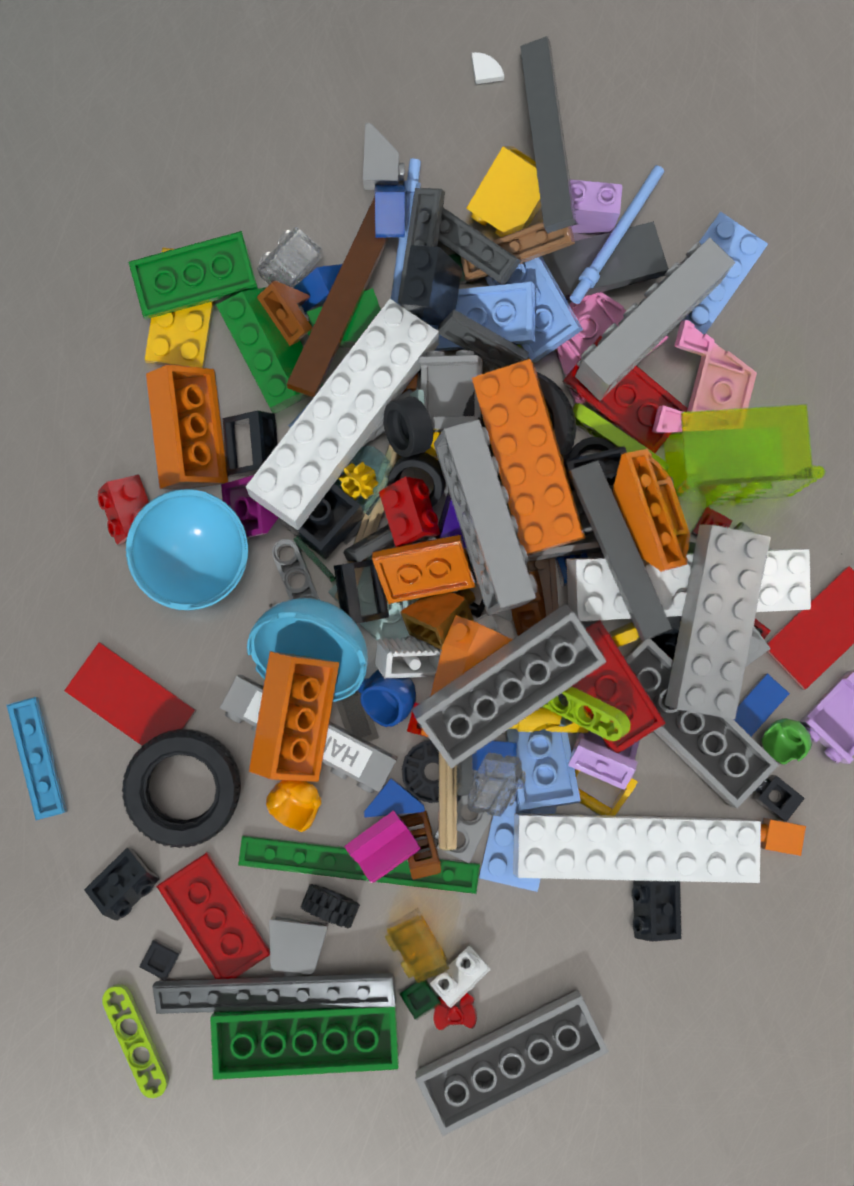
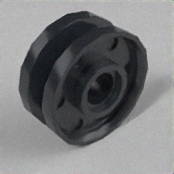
[402,740,439,803]

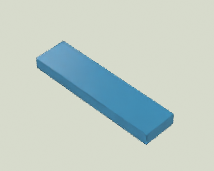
[7,697,67,820]

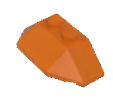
[612,449,690,572]

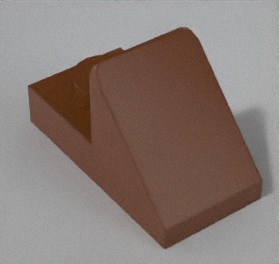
[257,281,312,346]

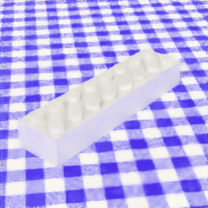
[246,299,439,530]
[567,549,811,621]
[513,813,761,883]

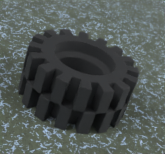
[300,884,360,928]

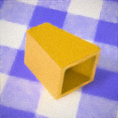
[466,146,541,237]

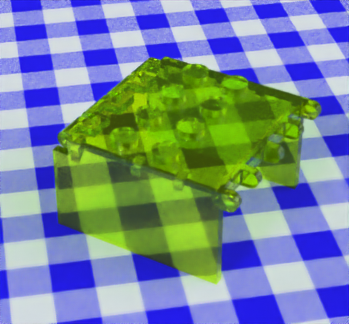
[663,404,825,507]

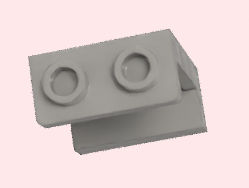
[419,350,482,432]

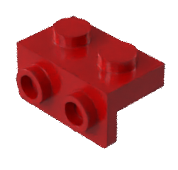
[98,474,149,545]
[379,476,440,547]

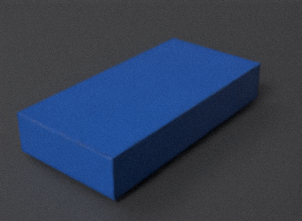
[733,673,790,737]

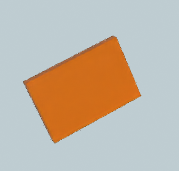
[372,535,475,604]

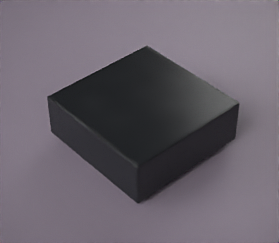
[139,939,181,981]

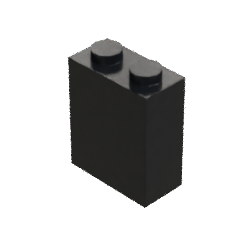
[401,245,462,325]

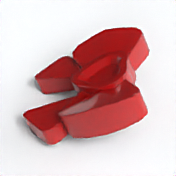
[433,993,477,1030]

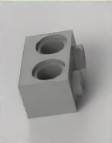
[434,795,496,863]

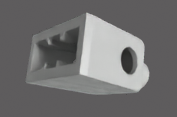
[269,916,329,977]

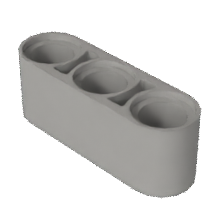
[272,539,320,600]

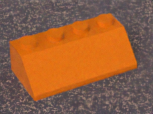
[146,365,228,490]
[249,651,339,782]

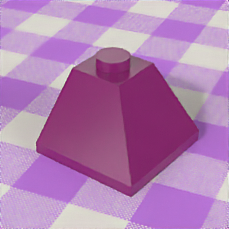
[221,475,278,538]

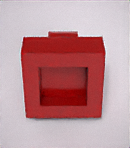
[691,506,733,536]

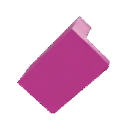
[344,810,420,883]

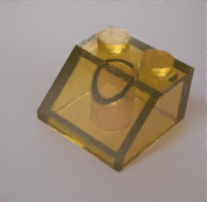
[385,908,450,983]

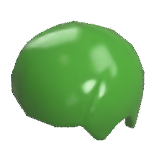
[761,718,812,765]

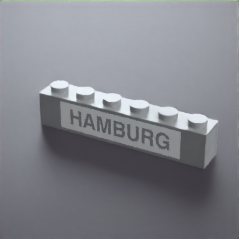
[220,675,398,793]

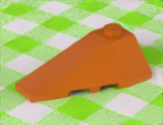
[421,615,513,738]

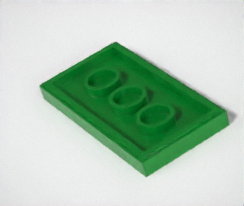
[128,231,258,320]

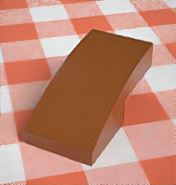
[511,569,546,636]

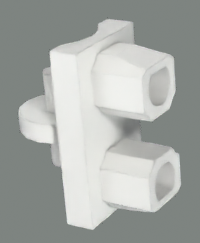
[430,946,491,1008]

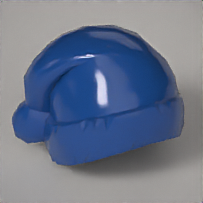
[358,669,416,727]

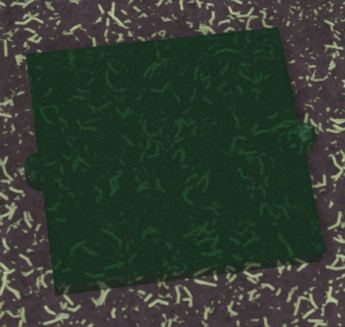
[293,536,335,583]

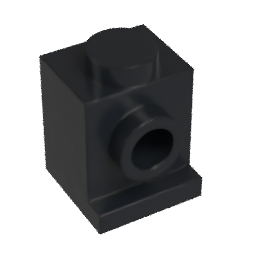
[753,775,805,822]

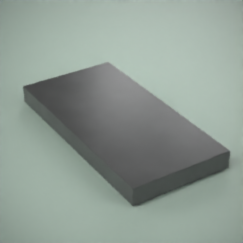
[542,221,669,301]

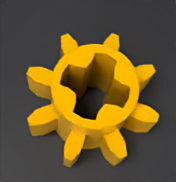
[339,462,379,500]

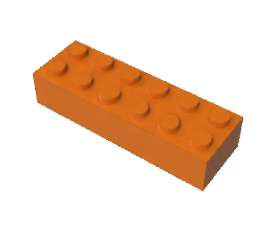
[472,359,585,556]

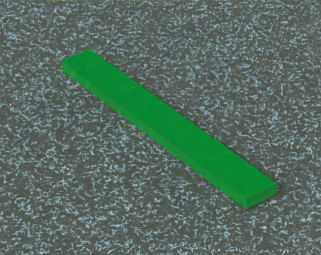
[238,835,480,894]

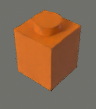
[760,818,806,856]

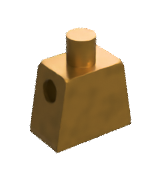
[400,589,476,650]

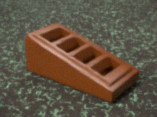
[400,810,441,879]

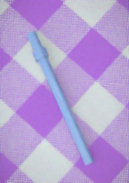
[391,159,421,306]
[570,165,664,304]

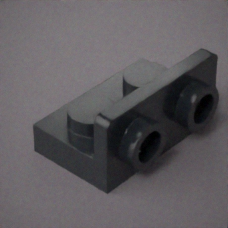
[84,847,160,921]
[632,880,682,942]

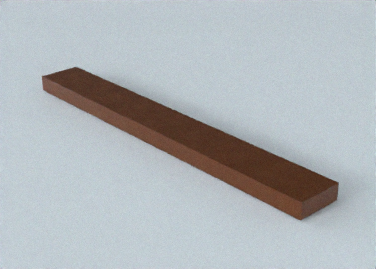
[287,196,389,398]

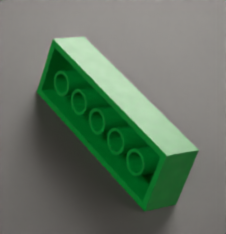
[210,1004,399,1080]

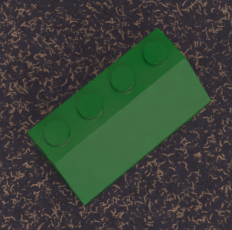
[216,287,323,414]

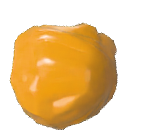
[266,780,322,832]

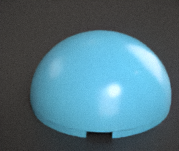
[126,489,248,610]
[247,598,368,702]

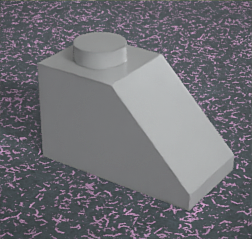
[363,123,405,190]

